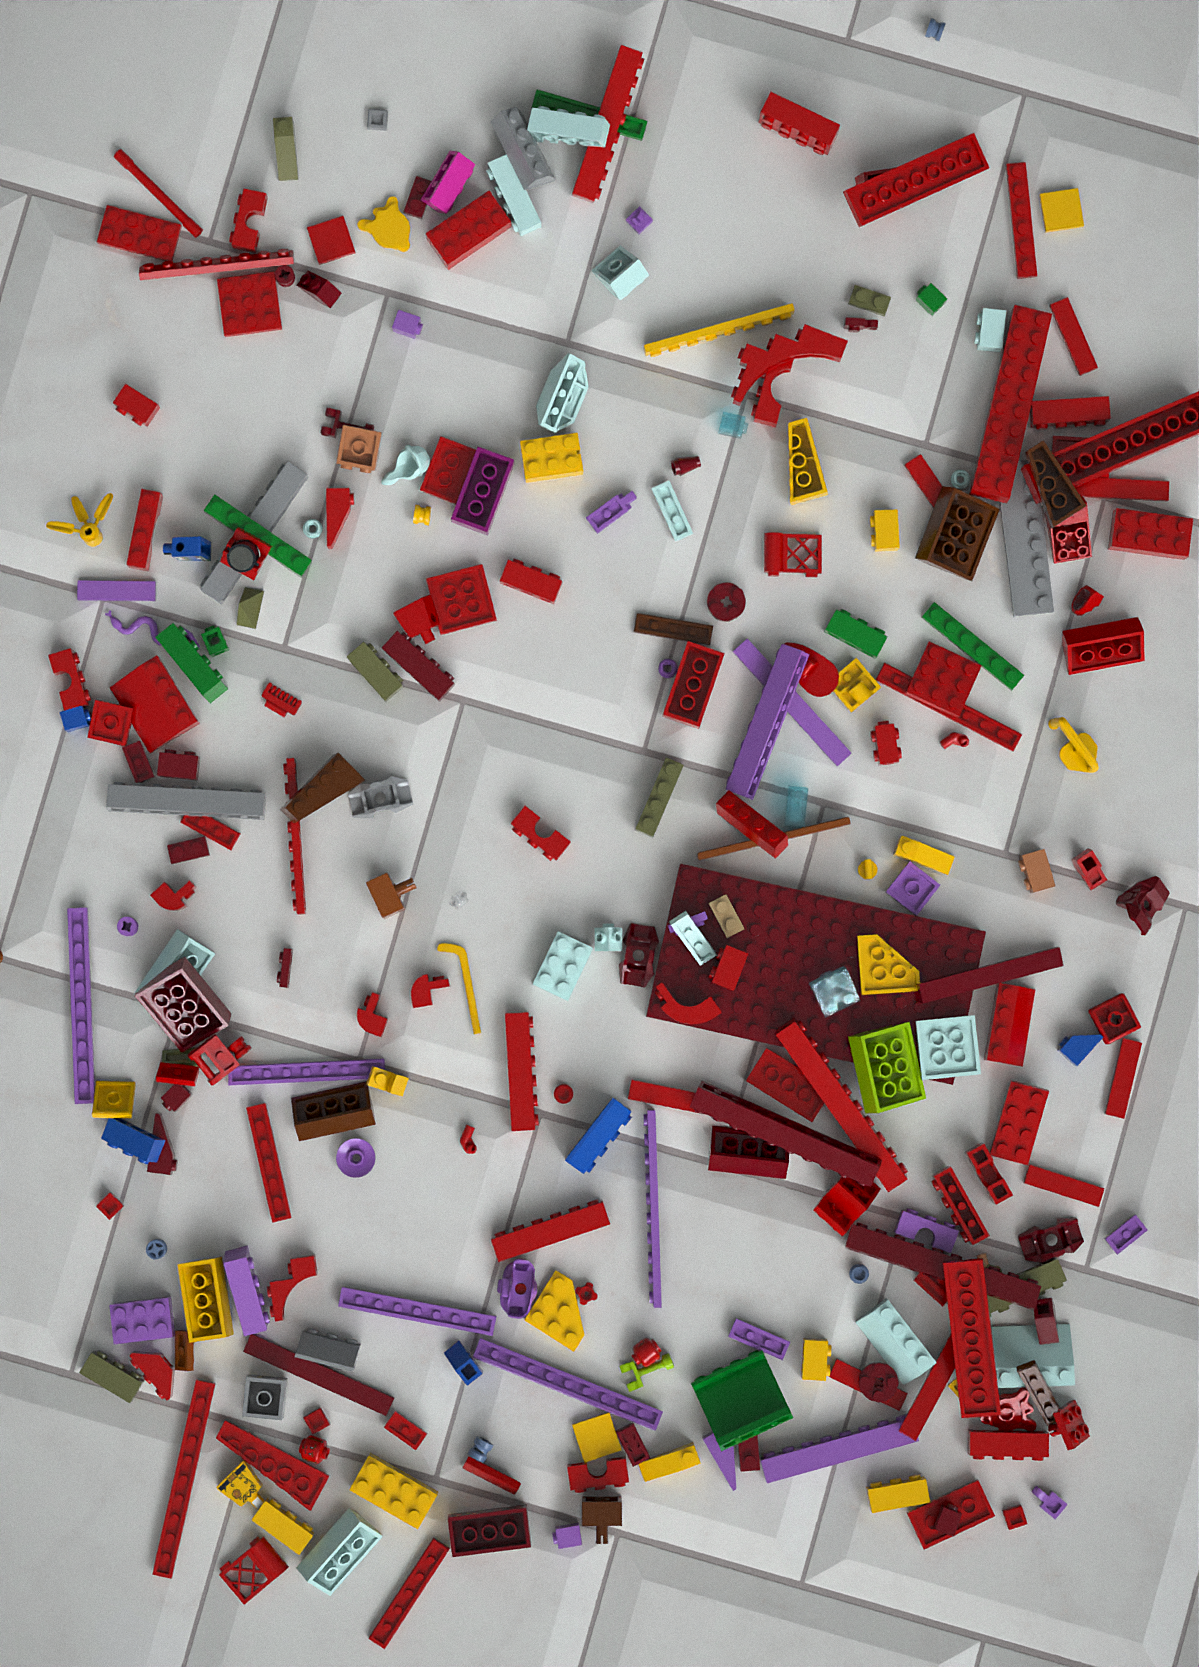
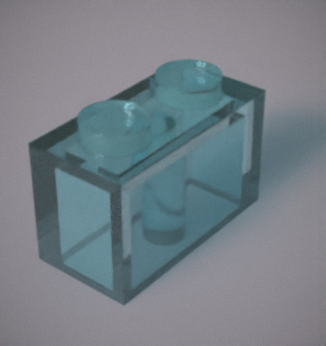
[784,786,808,828]

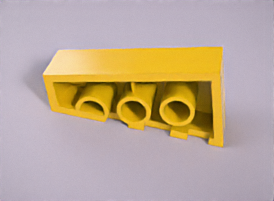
[788,418,829,505]

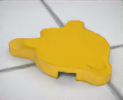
[358,196,410,252]

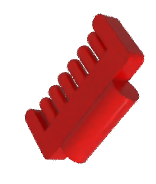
[261,683,302,718]

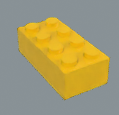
[349,1452,438,1530]

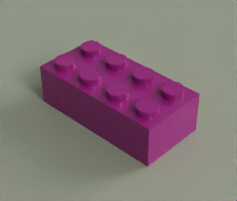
[451,447,515,536]

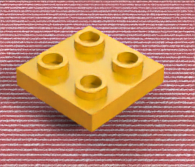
[833,658,881,713]

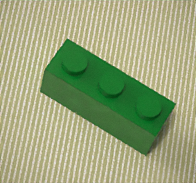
[824,609,888,659]

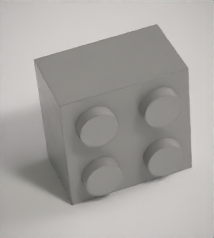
[242,1374,288,1420]

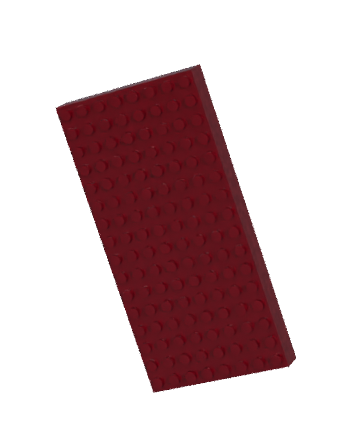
[646,864,986,1085]

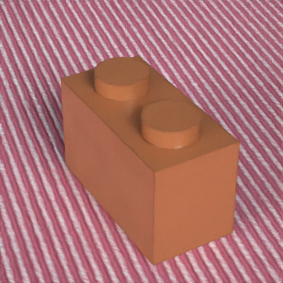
[1018,849,1055,893]

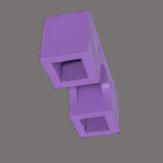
[894,1208,959,1253]

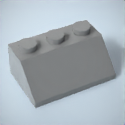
[295,1328,361,1372]

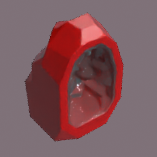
[1071,585,1104,616]

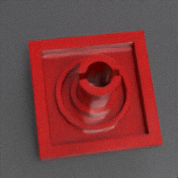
[1048,1400,1090,1450]

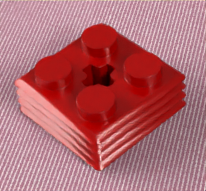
[1088,993,1141,1045]

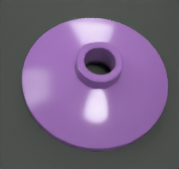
[336,1138,376,1178]

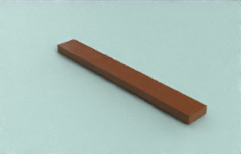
[697,817,851,861]

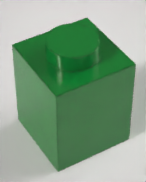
[916,283,947,316]

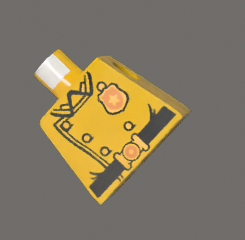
[216,1460,265,1509]

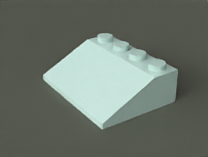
[991,1324,1075,1388]

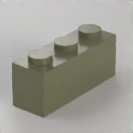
[347,642,403,702]
[79,1350,144,1403]

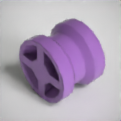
[117,917,138,936]

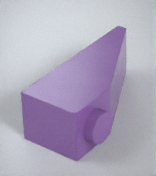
[702,1431,736,1491]

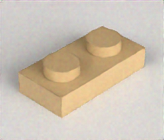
[709,895,744,938]

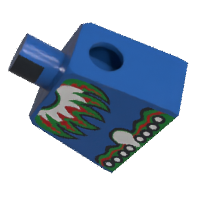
[163,536,211,561]

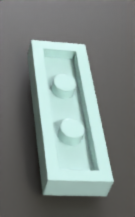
[651,481,693,542]
[669,911,717,966]

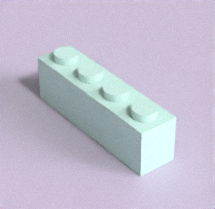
[486,154,541,236]

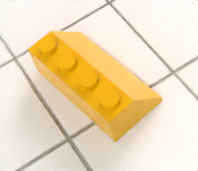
[177,1256,234,1343]

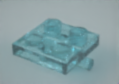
[808,966,860,1017]

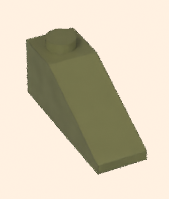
[273,117,298,181]

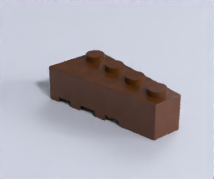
[1025,440,1086,529]

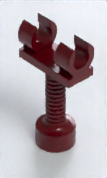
[320,408,374,438]

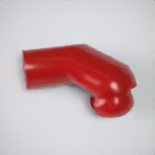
[460,1124,477,1154]

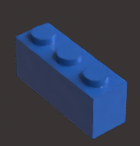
[101,1118,165,1164]

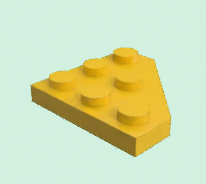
[857,935,920,995]
[524,1270,585,1352]

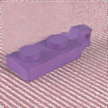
[586,491,637,534]

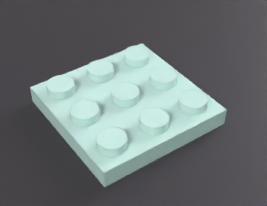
[915,1015,981,1080]

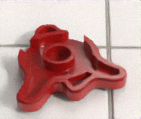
[980,1387,1037,1432]

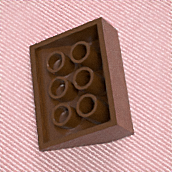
[915,486,1000,581]

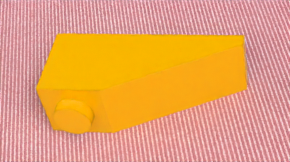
[893,836,955,875]
[638,1442,701,1482]

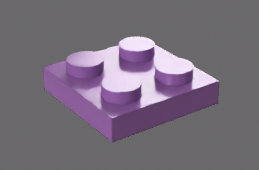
[886,861,940,916]

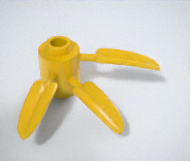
[46,493,113,547]

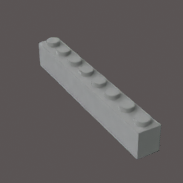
[200,462,309,605]
[106,782,266,820]

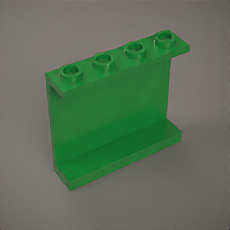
[691,1350,793,1451]

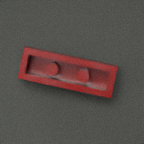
[500,559,563,605]

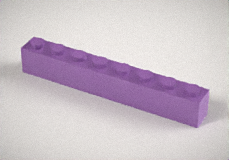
[726,644,809,800]
[760,1414,919,1483]

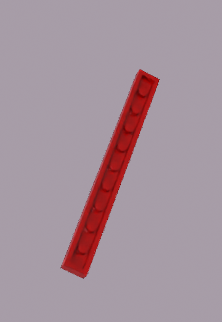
[152,1379,216,1579]

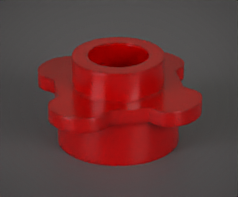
[575,1282,598,1305]

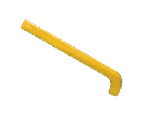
[437,943,481,1034]

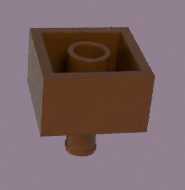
[582,1496,622,1544]

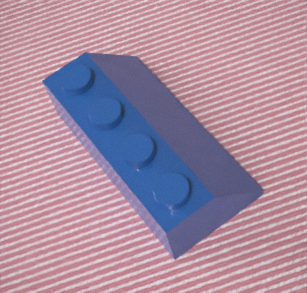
[565,1097,632,1174]

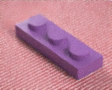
[728,1318,790,1360]

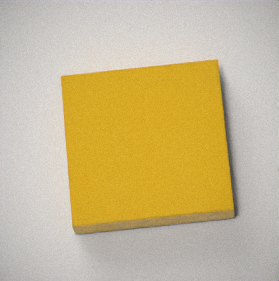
[1039,188,1084,233]
[92,1081,136,1119]
[572,1412,622,1463]

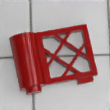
[764,532,822,578]
[219,1536,289,1605]

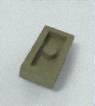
[848,285,891,317]

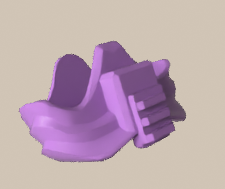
[497,1259,537,1319]

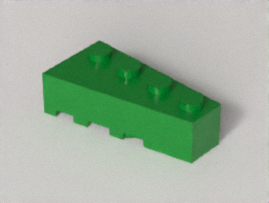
[155,623,228,704]

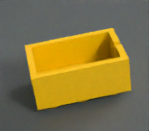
[520,433,583,483]

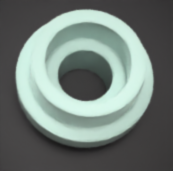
[951,470,970,489]
[303,519,323,539]

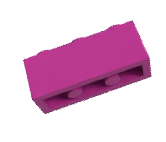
[421,151,476,214]

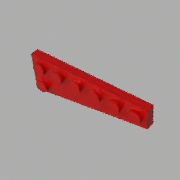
[216,1420,330,1511]

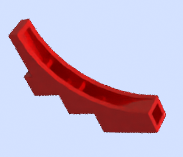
[731,324,848,406]

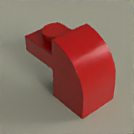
[1071,848,1107,890]
[150,880,196,911]
[411,974,450,1008]
[357,992,388,1037]

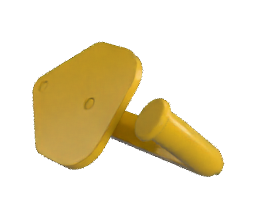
[1048,717,1099,773]

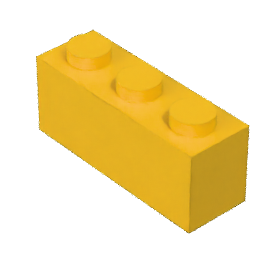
[866,1474,930,1513]
[252,1498,314,1555]

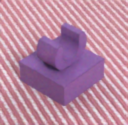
[626,206,653,234]

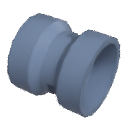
[467,1436,494,1463]

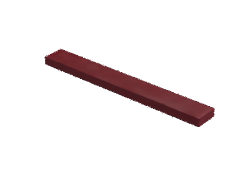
[916,947,1064,1003]
[243,1334,395,1416]

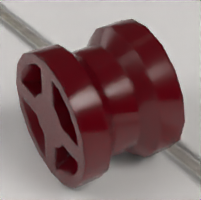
[275,265,295,287]

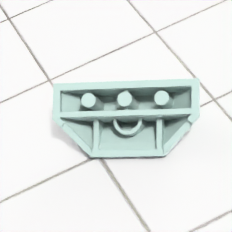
[536,353,588,433]

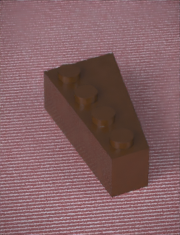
[280,753,365,823]

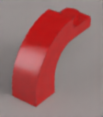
[655,982,722,1024]

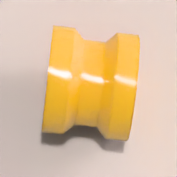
[413,505,431,526]

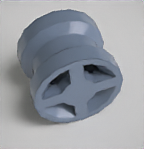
[925,18,946,41]
[146,1239,167,1260]

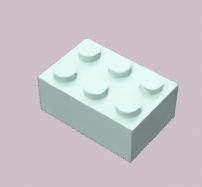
[533,931,593,1001]

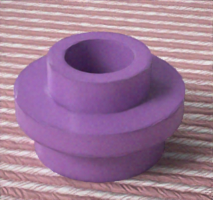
[658,659,678,678]

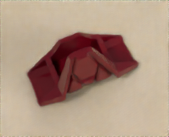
[1116,876,1170,936]
[619,923,659,988]
[1018,1217,1084,1263]

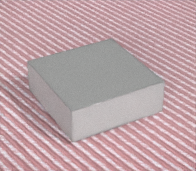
[367,109,388,131]

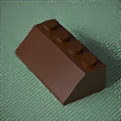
[291,1081,376,1141]

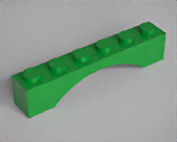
[204,494,312,578]

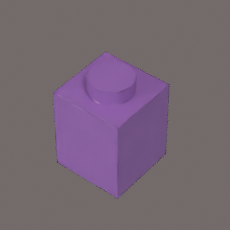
[392,310,423,339]
[552,1523,582,1549]

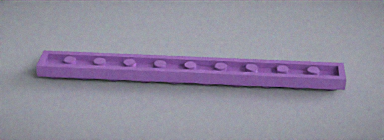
[67,907,95,1104]
[644,1110,662,1308]
[473,1338,663,1431]

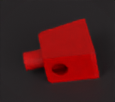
[393,594,440,645]

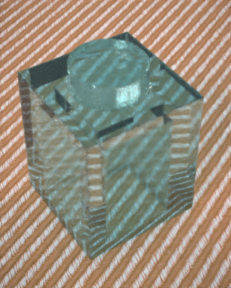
[718,412,748,439]

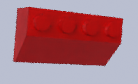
[1062,617,1145,675]
[984,983,1035,1067]

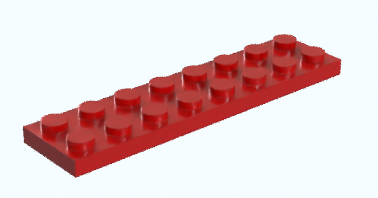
[843,133,990,227]
[943,1258,1001,1418]

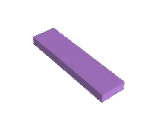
[77,580,156,601]

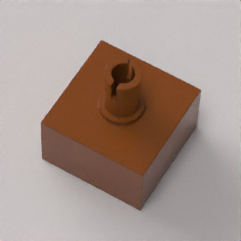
[366,873,417,919]

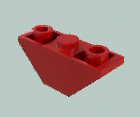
[129,1351,175,1401]

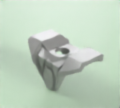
[348,776,413,818]

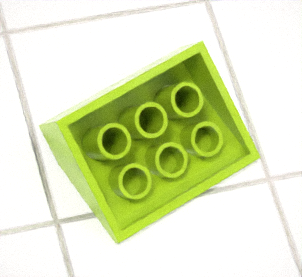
[848,1022,926,1114]

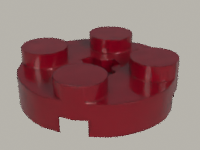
[707,582,746,622]
[859,1362,899,1403]

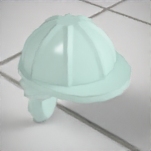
[381,445,430,485]

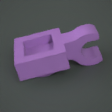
[1031,1486,1068,1519]

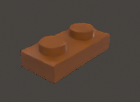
[175,1330,194,1371]

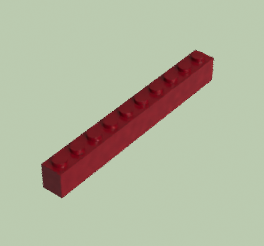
[690,1080,882,1187]
[845,1222,1042,1310]

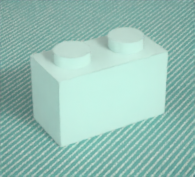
[974,308,1006,352]

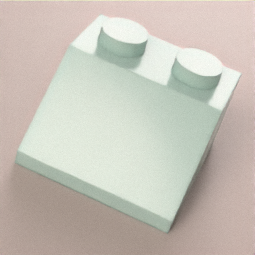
[591,245,649,300]

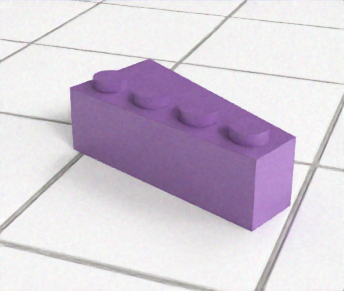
[223,1245,270,1336]

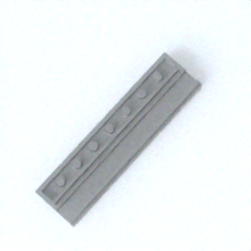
[999,460,1054,617]

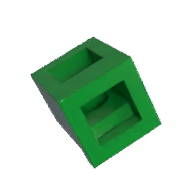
[201,626,230,657]

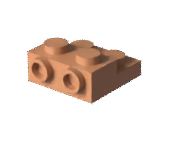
[336,425,382,473]

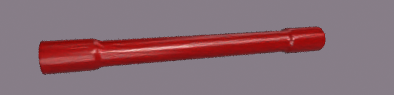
[113,149,203,238]

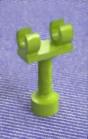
[619,1353,674,1392]

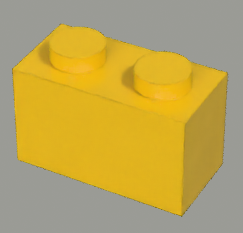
[870,509,900,552]
[801,1338,832,1381]

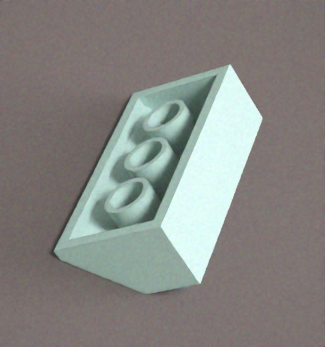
[134,929,215,995]
[856,1298,937,1385]
[296,1508,383,1596]

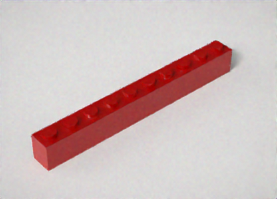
[775,1017,908,1192]

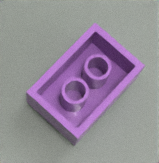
[109,1296,175,1344]

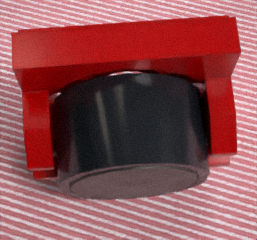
[220,527,272,580]

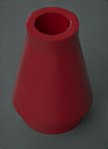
[671,456,701,476]

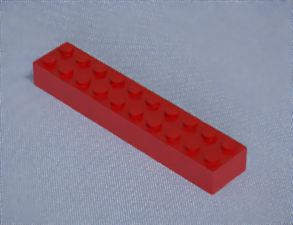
[969,305,1052,503]
[1020,391,1199,504]

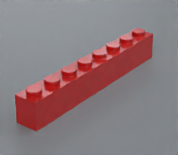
[571,45,645,203]

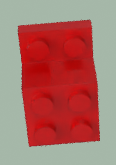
[813,1176,881,1236]

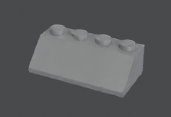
[491,107,555,190]

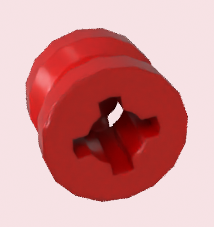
[227,1036,252,1060]

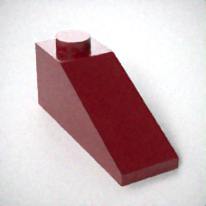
[147,1113,178,1175]

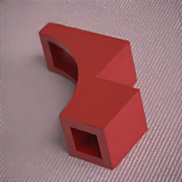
[267,1255,318,1322]

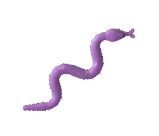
[105,610,200,648]

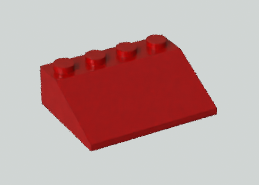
[110,655,200,754]

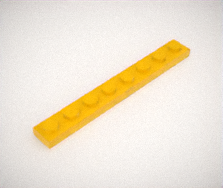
[643,303,795,357]

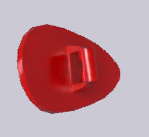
[784,642,839,697]

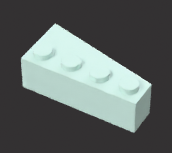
[527,106,610,147]

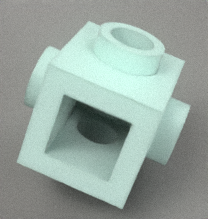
[595,924,622,951]

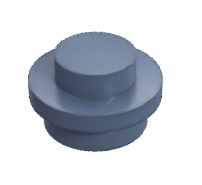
[849,1264,869,1284]

